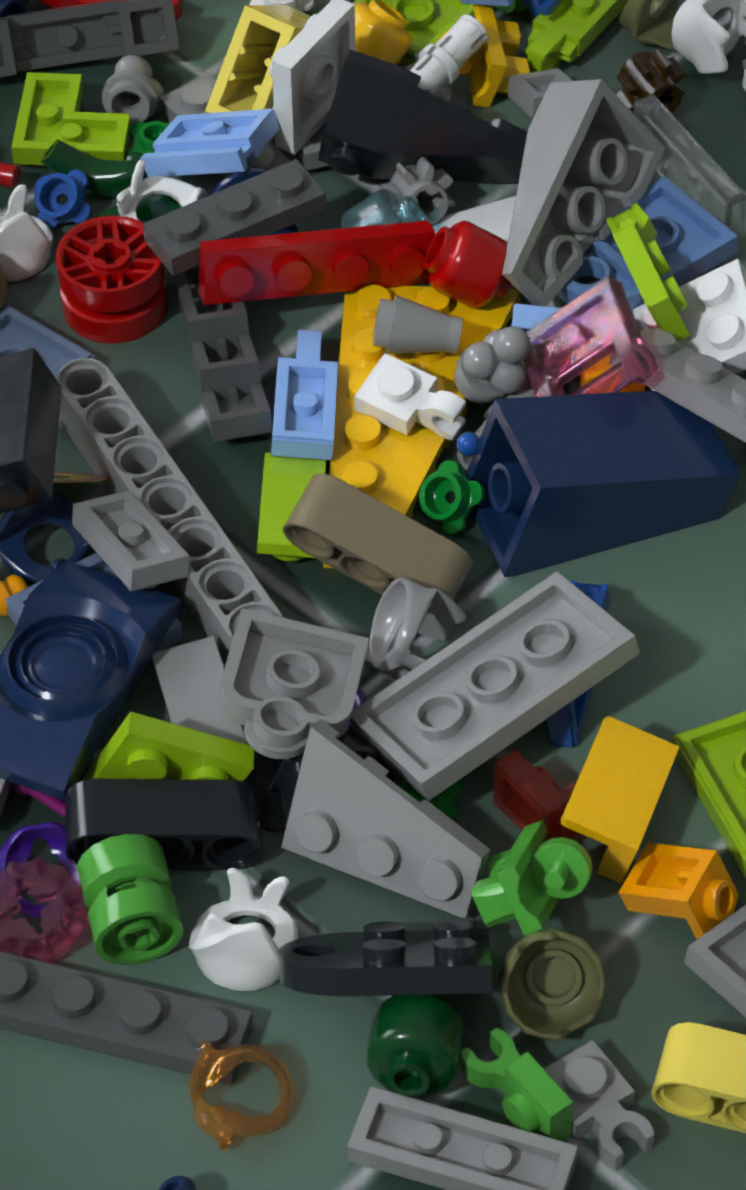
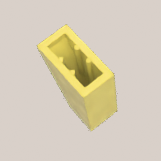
[205,5,311,113]

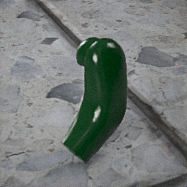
[40,139,148,198]

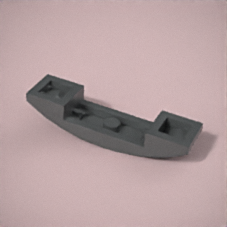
[0,0,180,77]

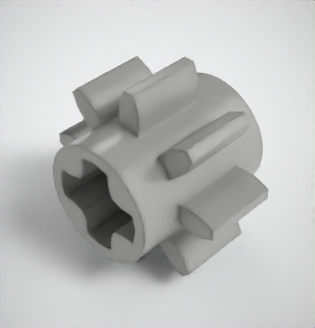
[381,157,456,225]

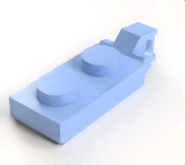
[271,330,338,460]

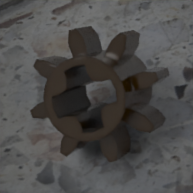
[616,49,687,121]

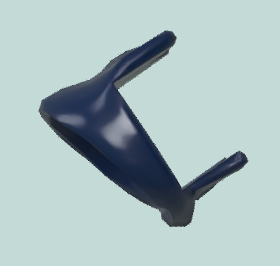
[0,486,94,586]

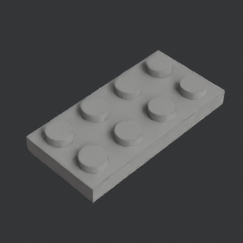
[350,571,640,801]

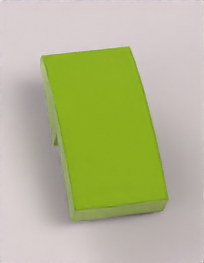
[257,452,326,561]

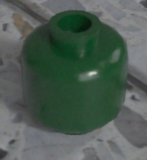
[367,995,464,1098]

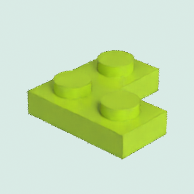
[11,72,131,166]

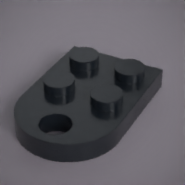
[279,920,493,996]

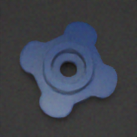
[34,169,92,231]

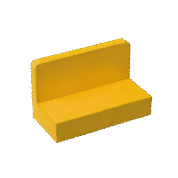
[561,716,680,884]

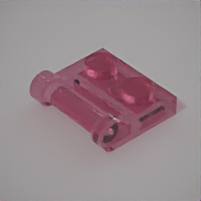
[523,277,658,397]

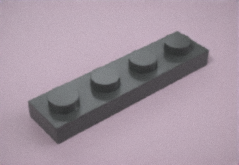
[0,952,253,1085]

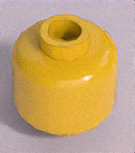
[354,0,412,65]

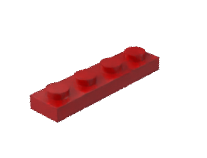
[199,220,435,305]

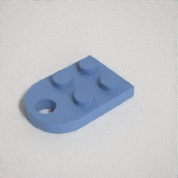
[557,176,738,315]

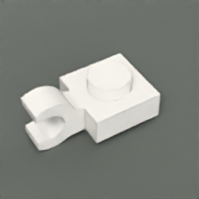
[354,353,466,441]

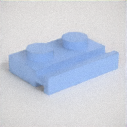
[141,109,280,177]

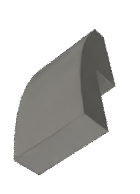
[152,636,247,745]

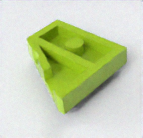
[82,711,254,781]

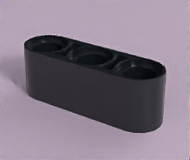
[65,779,263,870]

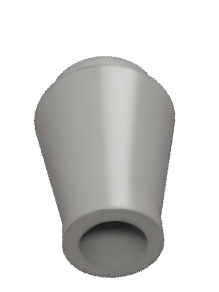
[372,295,463,354]

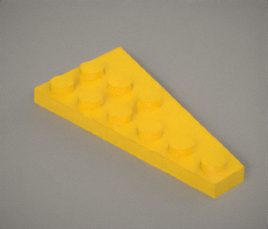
[323,285,521,568]

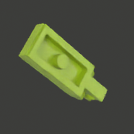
[525,0,628,72]
[606,203,690,342]

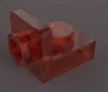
[493,749,582,841]

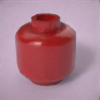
[423,221,512,309]

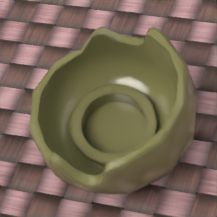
[498,928,607,1041]

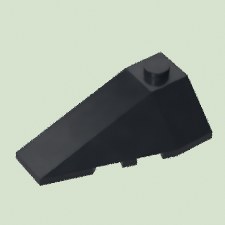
[318,49,527,183]

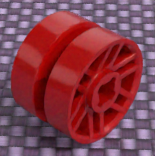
[56,216,168,344]

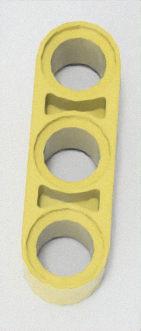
[651,1022,746,1133]

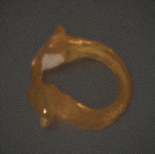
[188,1040,294,1152]

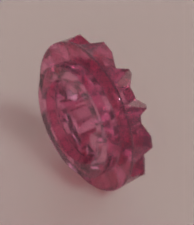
[0,857,87,963]

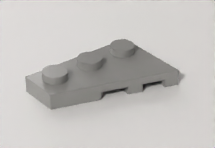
[281,719,491,919]

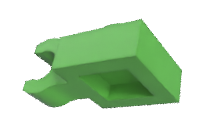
[461,1028,573,1142]

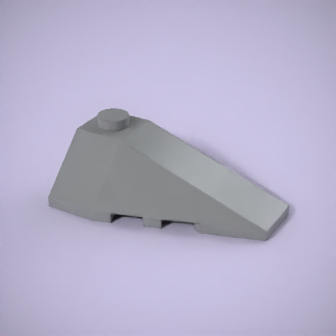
[502,79,665,306]

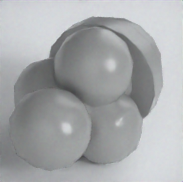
[102,54,164,126]
[454,326,530,404]

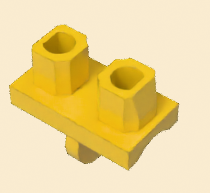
[438,4,530,108]

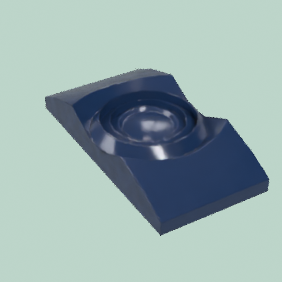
[0,561,182,801]

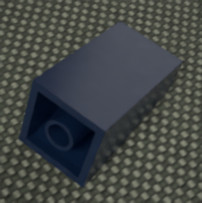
[465,391,741,577]

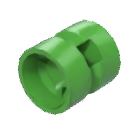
[77,834,183,965]

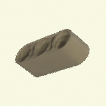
[283,473,473,600]

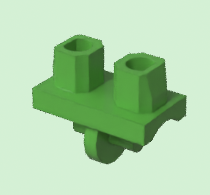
[471,820,593,935]

